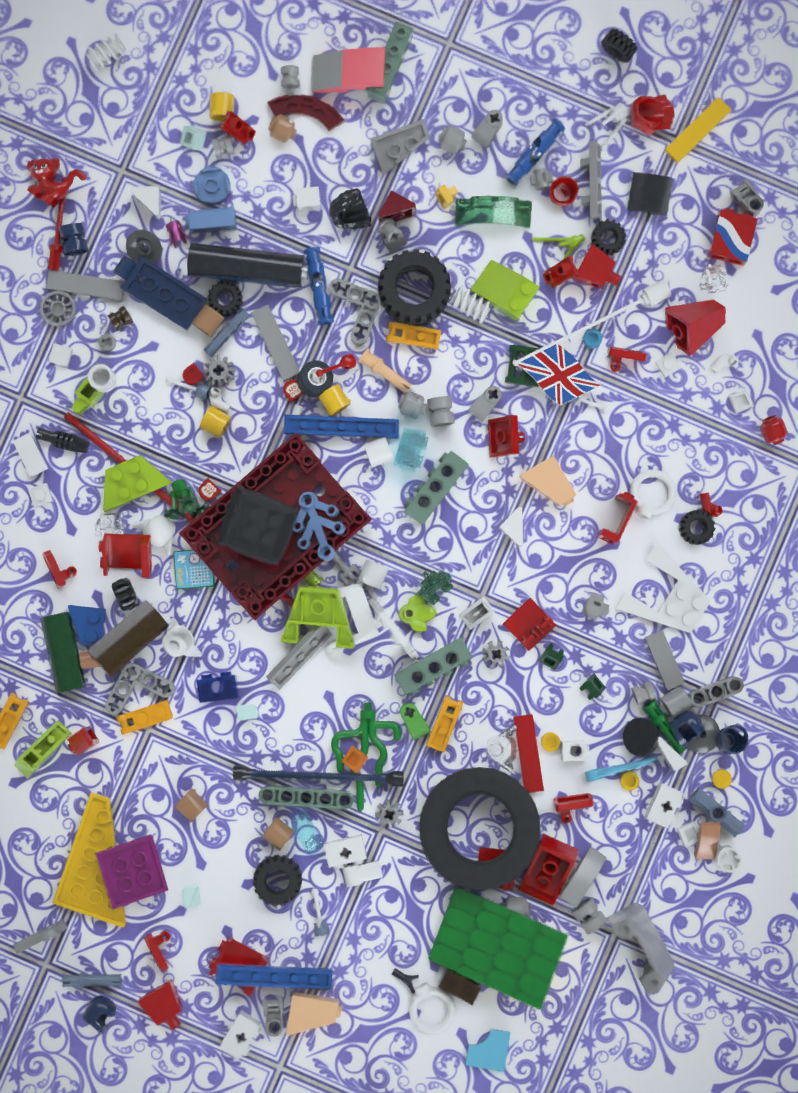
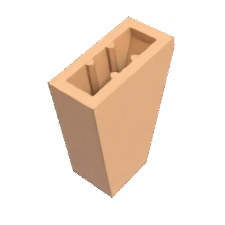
[519,455,577,507]
[286,992,342,1035]

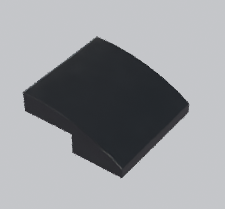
[627,172,673,216]

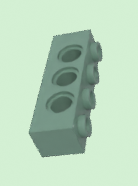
[367,21,413,104]
[404,450,469,526]
[394,637,473,696]

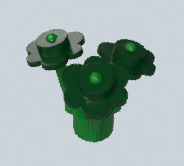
[164,479,210,520]

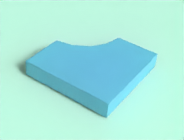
[465,1028,511,1072]

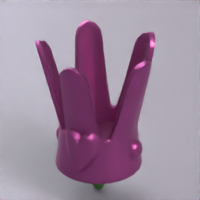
[165,218,189,248]

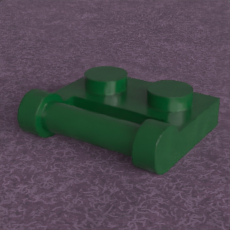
[504,345,540,388]

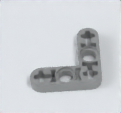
[329,278,381,346]
[105,663,176,715]
[13,919,68,954]

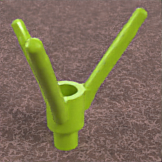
[532,234,585,260]

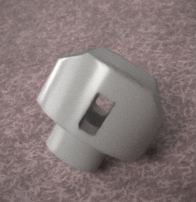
[582,593,610,620]

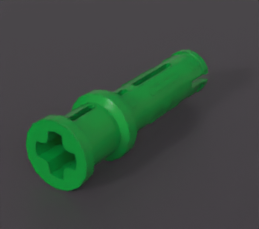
[642,699,688,754]

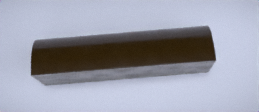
[88,600,168,678]

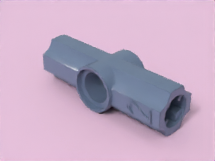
[689,788,745,838]

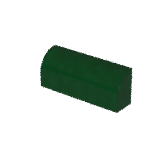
[40,612,87,694]

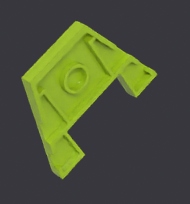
[281,586,355,649]

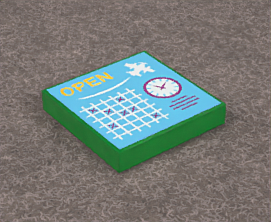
[173,550,215,590]

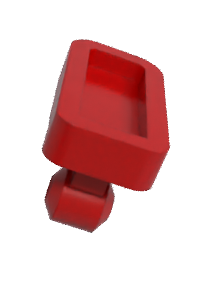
[607,346,647,372]
[42,550,77,589]
[553,793,594,824]
[143,931,170,972]

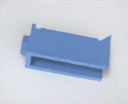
[185,204,237,234]

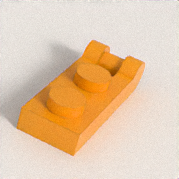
[386,322,441,350]
[0,693,30,750]
[426,695,464,752]
[116,700,174,735]

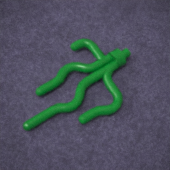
[331,702,401,811]

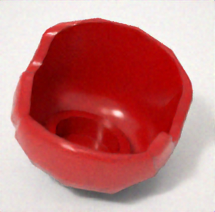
[549,176,579,207]

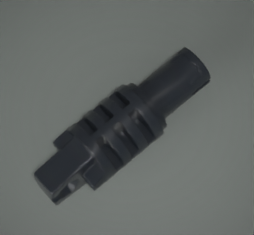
[36,427,90,453]

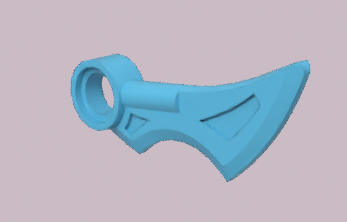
[584,756,658,782]

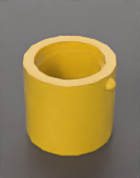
[209,92,234,122]
[318,384,351,416]
[200,406,232,438]

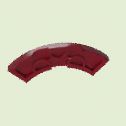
[267,94,345,132]

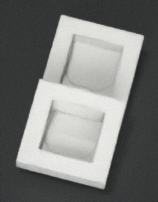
[13,432,48,477]

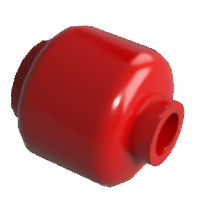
[760,415,788,445]

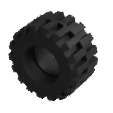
[253,854,303,907]

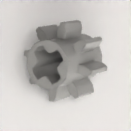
[529,168,553,191]

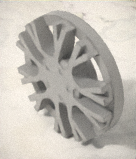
[40,291,76,327]

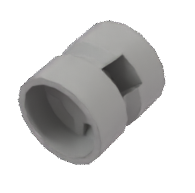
[427,396,455,427]
[572,897,608,935]

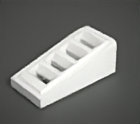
[657,737,688,771]

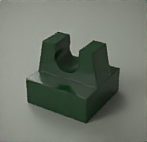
[538,643,564,670]
[579,673,607,700]

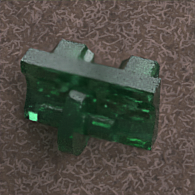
[416,570,453,605]

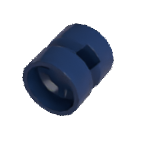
[59,223,88,256]

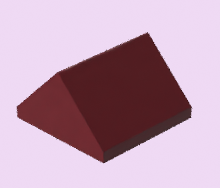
[378,190,416,223]

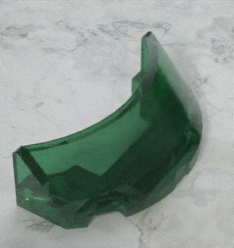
[455,195,532,228]

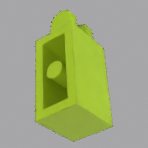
[72,363,117,415]

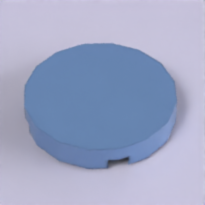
[193,166,231,205]

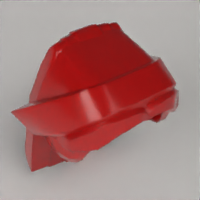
[630,94,675,136]

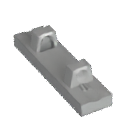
[580,141,602,221]

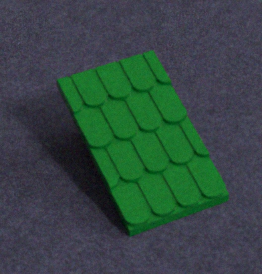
[428,885,569,1011]

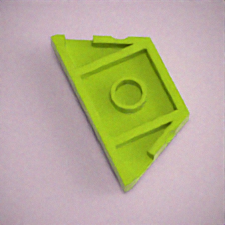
[103,455,172,512]

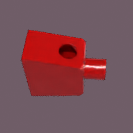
[573,244,622,289]
[137,979,183,1031]

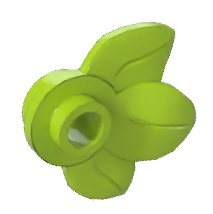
[399,594,437,632]

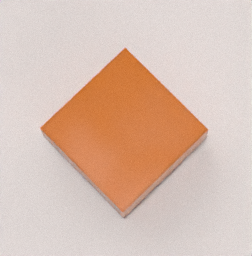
[341,746,368,773]

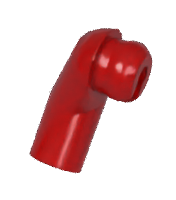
[700,492,723,517]

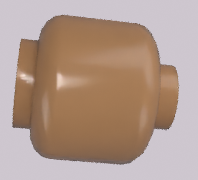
[268,114,297,143]

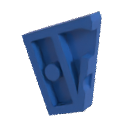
[68,605,106,646]

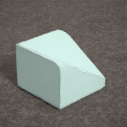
[180,125,206,150]
[237,704,259,721]
[182,885,201,909]

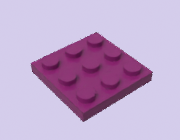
[95,834,169,910]

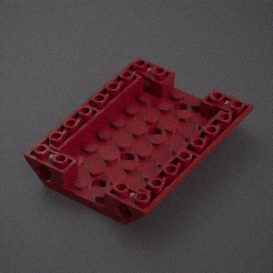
[179,433,372,621]

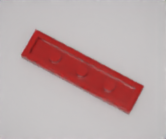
[513,714,544,793]

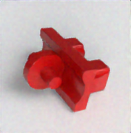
[220,111,256,145]
[543,256,579,288]

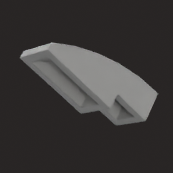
[559,846,607,908]

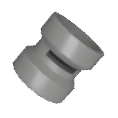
[280,65,300,90]
[212,135,235,158]
[631,681,657,706]

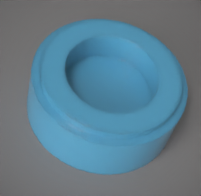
[583,329,602,349]

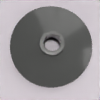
[126,230,162,264]
[687,715,720,753]

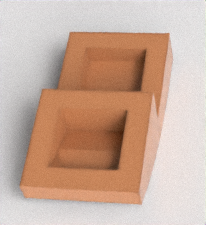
[694,822,721,859]

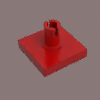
[488,415,525,458]

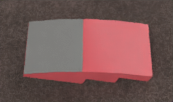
[311,47,385,93]

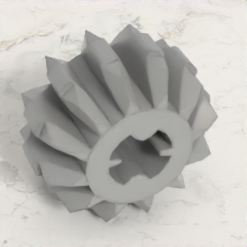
[203,355,236,388]

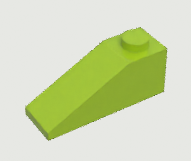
[14,720,71,779]

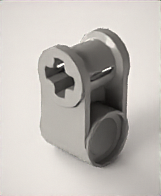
[471,110,503,148]
[729,179,764,217]
[378,218,407,254]
[468,386,502,422]
[263,997,284,1037]

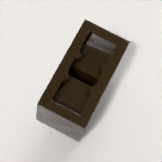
[437,967,482,1005]

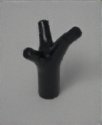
[391,968,419,994]

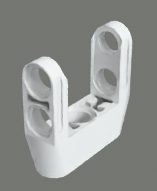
[324,582,380,655]

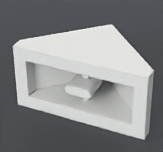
[129,186,161,220]
[499,507,523,547]
[459,597,495,630]

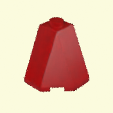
[665,299,726,356]

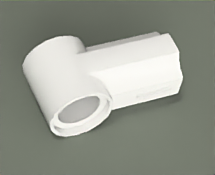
[342,860,383,887]

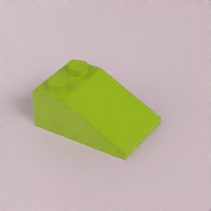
[470,259,540,322]

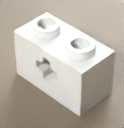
[644,782,684,828]
[324,834,367,869]
[219,1010,262,1060]

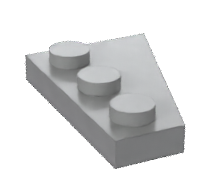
[370,119,430,176]

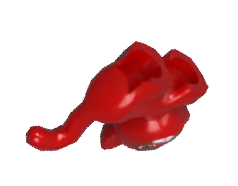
[27,158,87,208]

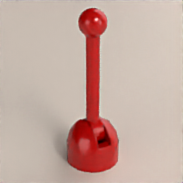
[316,353,357,377]

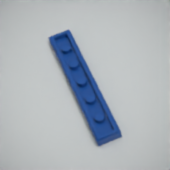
[284,414,399,439]
[215,963,333,990]

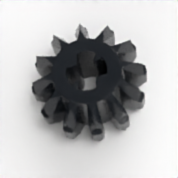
[111,577,139,611]

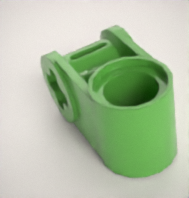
[400,702,431,741]

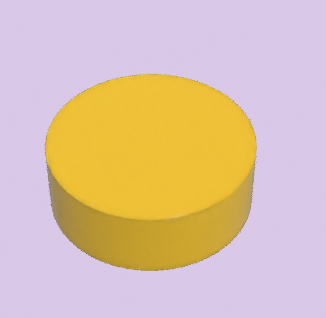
[541,732,560,752]
[711,769,732,789]
[619,771,640,791]

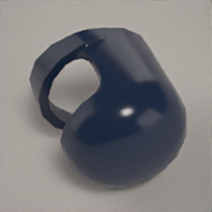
[669,711,704,747]
[715,725,749,755]
[81,995,117,1034]

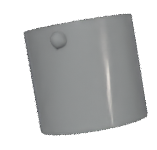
[660,686,693,719]

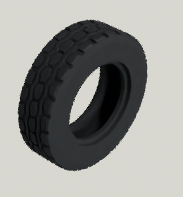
[419,767,540,890]

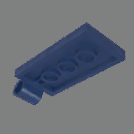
[113,255,208,331]

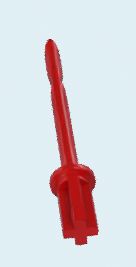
[48,177,67,271]

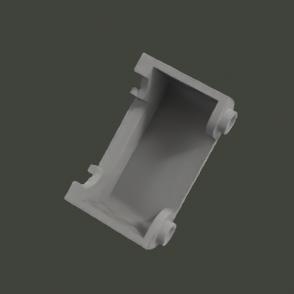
[607,903,674,996]

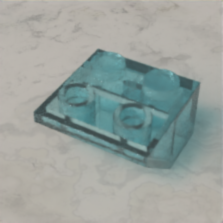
[393,428,429,472]

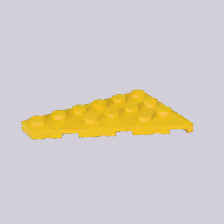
[52,792,126,928]

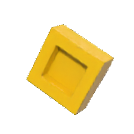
[434,184,459,210]

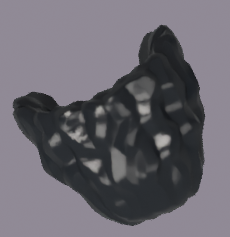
[329,188,371,230]

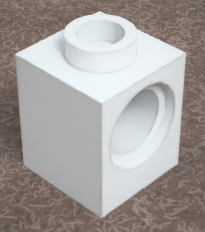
[293,186,321,212]
[561,740,589,761]

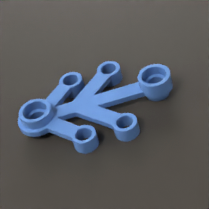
[293,492,345,561]

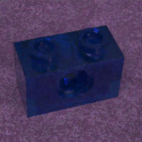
[196,671,239,703]

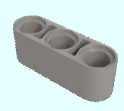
[688,676,744,707]

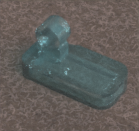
[291,813,323,854]

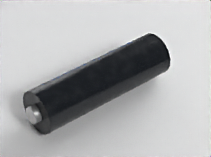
[187,243,308,289]

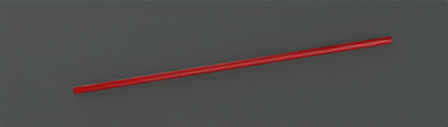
[64,412,295,607]

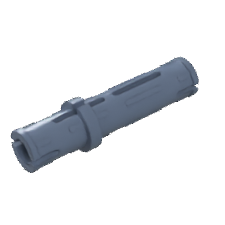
[203,308,250,358]
[62,973,122,989]

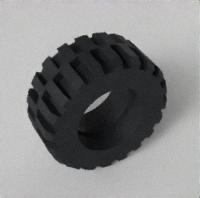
[378,249,451,326]

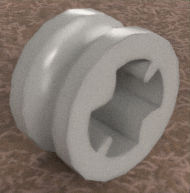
[98,334,116,352]

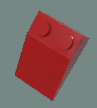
[518,833,579,906]

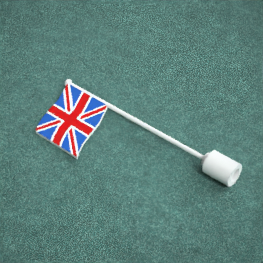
[513,279,671,406]

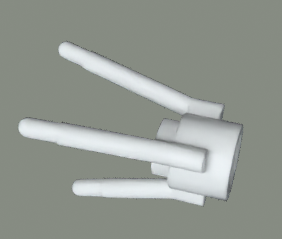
[585,103,629,151]

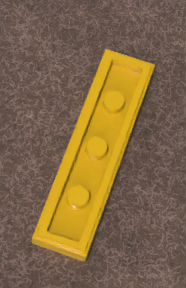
[664,97,732,164]

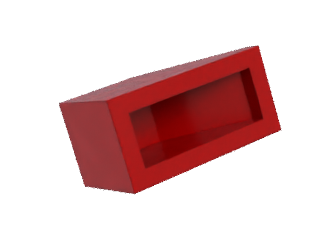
[67,726,100,756]

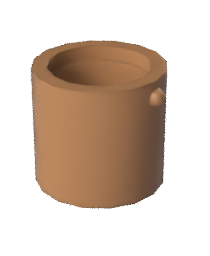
[192,304,225,338]
[174,788,208,822]
[261,817,295,851]

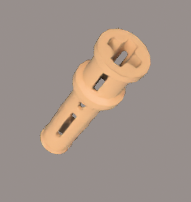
[358,348,412,394]

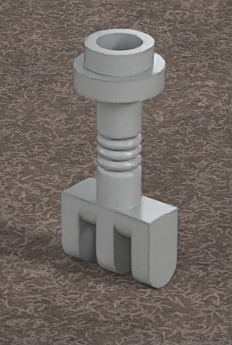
[332,549,361,586]

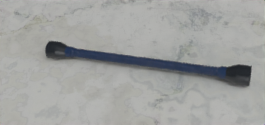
[233,765,404,787]

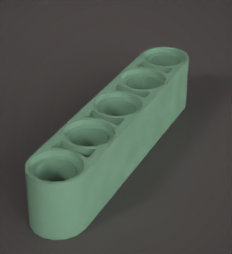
[258,785,354,809]

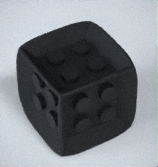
[217,486,298,565]

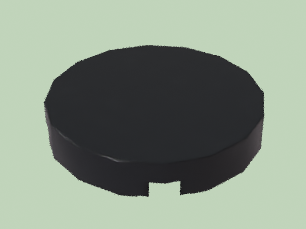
[623,718,659,756]

